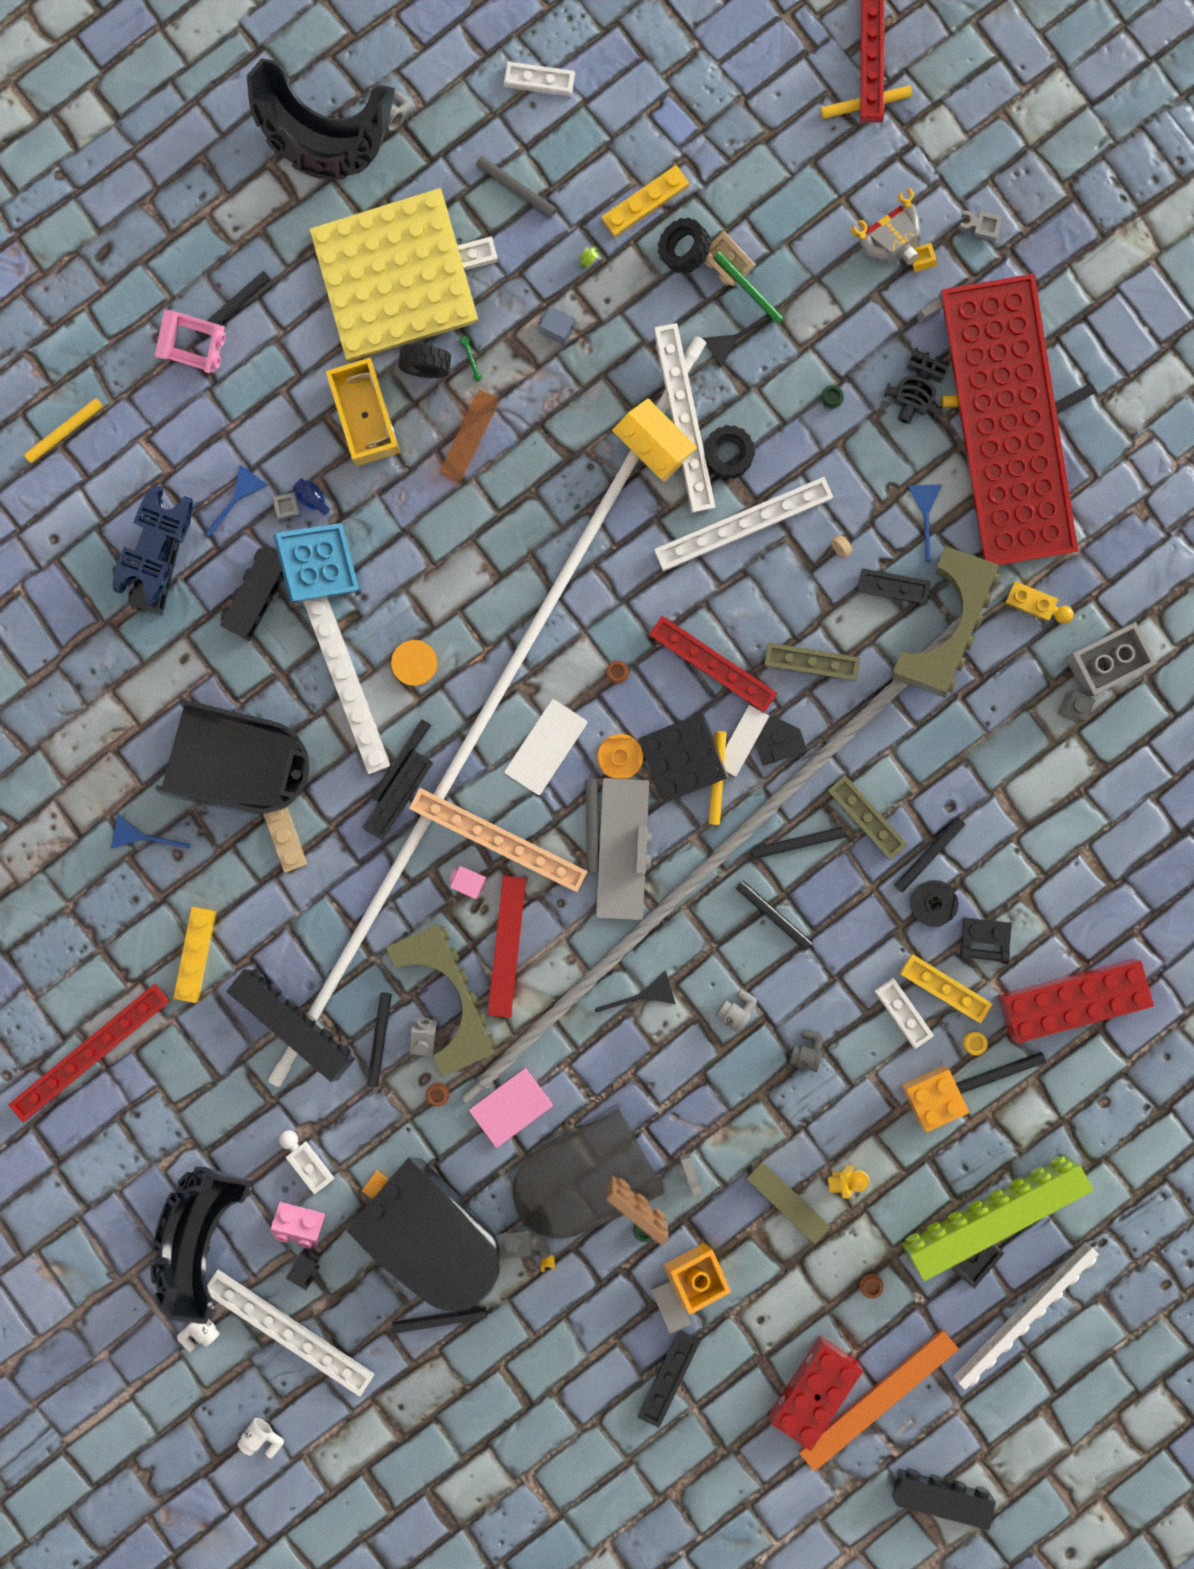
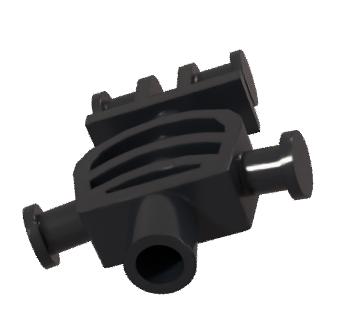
[884,347,950,424]

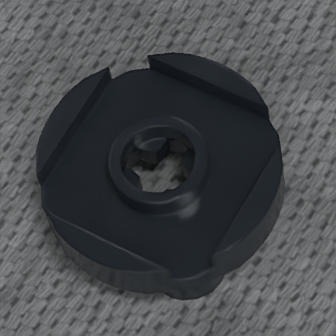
[910,880,959,927]

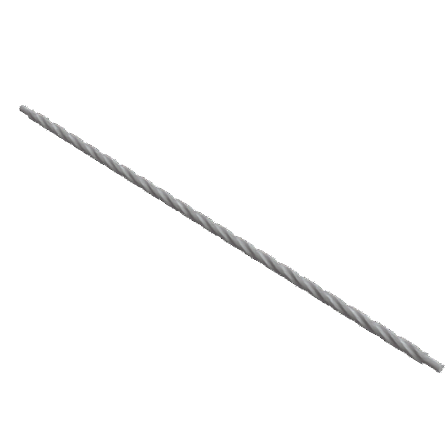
[462,582,1005,1103]

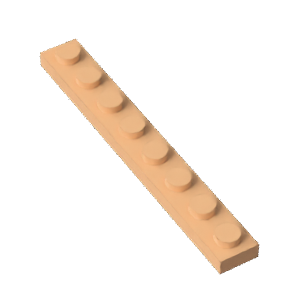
[409,788,588,892]

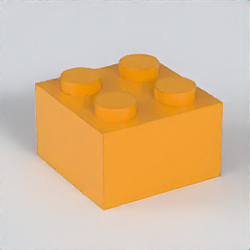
[901,1066,969,1133]
[663,1243,731,1315]

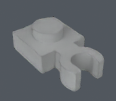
[958,211,1002,241]
[677,1153,703,1198]

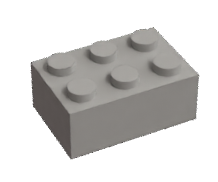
[1065,622,1157,697]

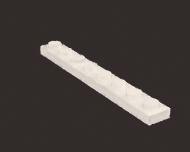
[653,323,715,513]
[654,477,834,572]
[304,597,391,775]
[954,1242,1099,1390]
[207,1270,374,1397]

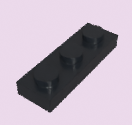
[857,568,931,605]

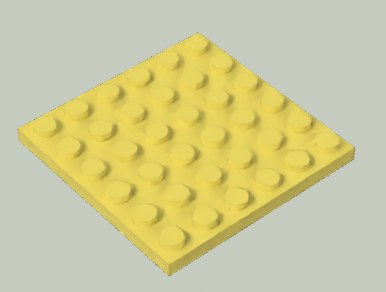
[310,188,479,362]

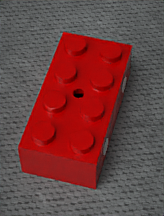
[768,1336,864,1451]

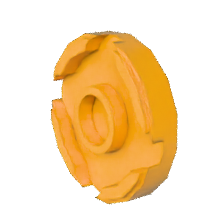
[391,640,438,686]
[597,734,643,779]

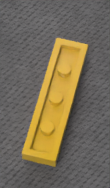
[601,165,689,238]
[173,907,216,1003]
[899,954,993,1024]

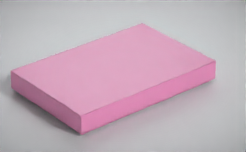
[469,1067,553,1148]

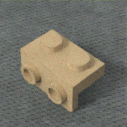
[705,231,756,286]

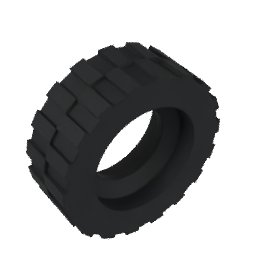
[658,217,711,274]
[398,344,451,379]
[704,425,755,480]

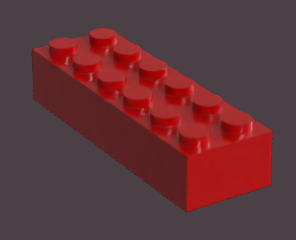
[998,959,1154,1044]

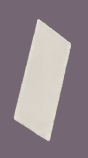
[505,699,588,795]

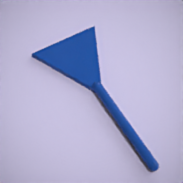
[206,465,268,537]
[908,485,942,563]
[111,815,190,849]

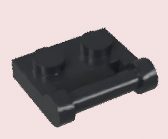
[960,917,1012,964]

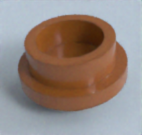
[606,661,629,684]
[426,1082,450,1107]
[860,1274,884,1299]

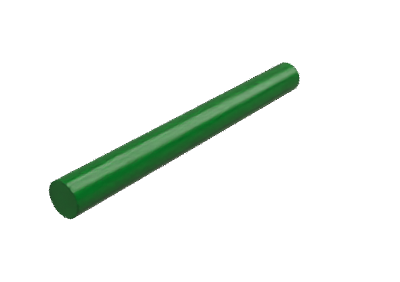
[713,251,784,325]

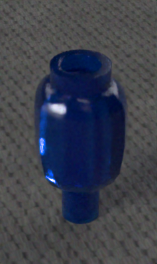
[293,478,331,516]

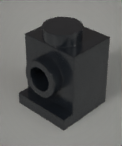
[286,1248,321,1290]

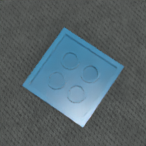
[273,523,359,603]

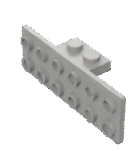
[596,778,652,920]

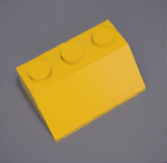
[612,399,698,482]

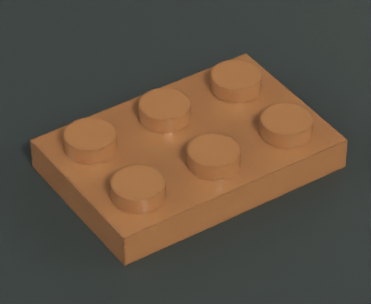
[606,1175,669,1246]

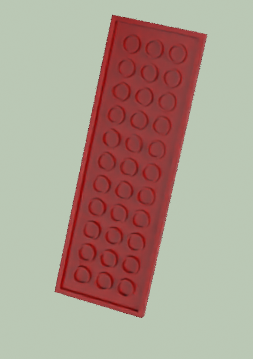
[940,273,1078,565]

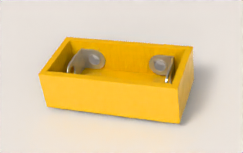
[326,358,401,466]

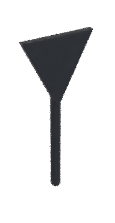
[703,314,771,366]
[595,970,676,1012]

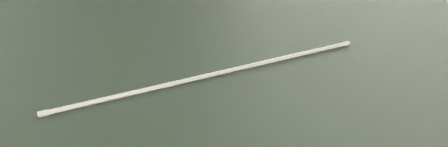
[268,336,706,1087]

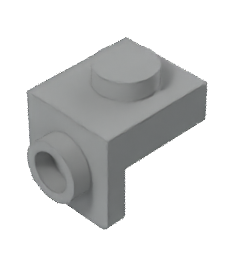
[410,1018,438,1057]

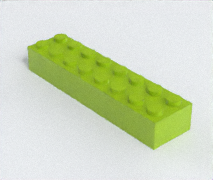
[902,1156,1094,1282]

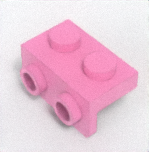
[271,1202,325,1249]

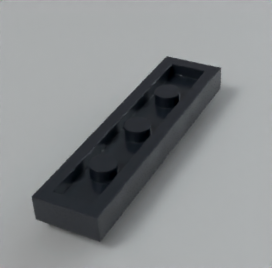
[362,749,434,841]
[638,1330,700,1428]

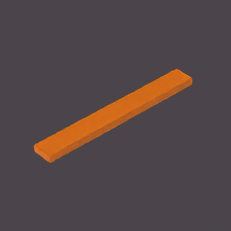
[798,1329,959,1472]

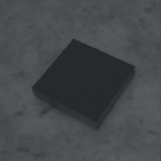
[951,1244,1004,1289]

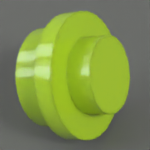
[578,247,599,268]

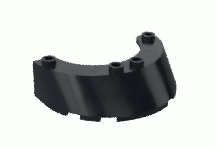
[247,58,395,180]
[151,1166,252,1325]

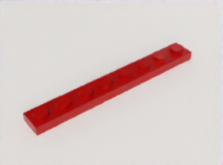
[8,984,171,1123]

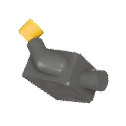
[495,1231,555,1272]

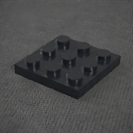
[638,712,729,803]

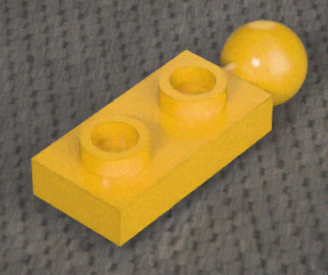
[1004,581,1074,624]

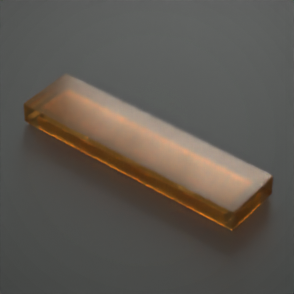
[439,389,500,483]

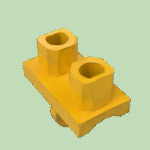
[828,1165,870,1199]

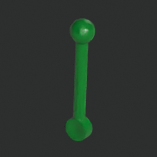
[460,336,482,381]

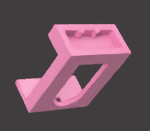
[155,310,226,373]

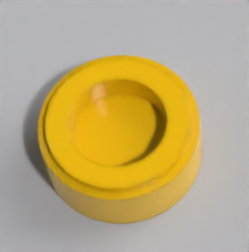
[962,1031,988,1055]

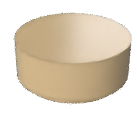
[831,535,852,559]

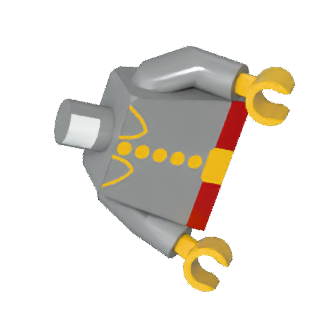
[850,188,920,265]

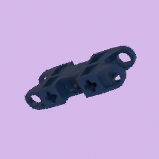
[113,485,193,605]

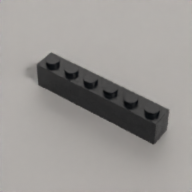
[226,969,356,1082]

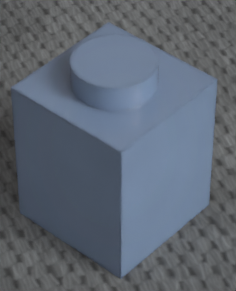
[538,306,575,345]

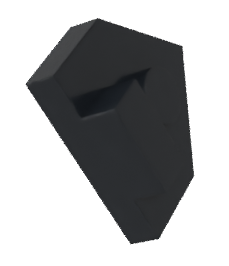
[755,715,807,766]

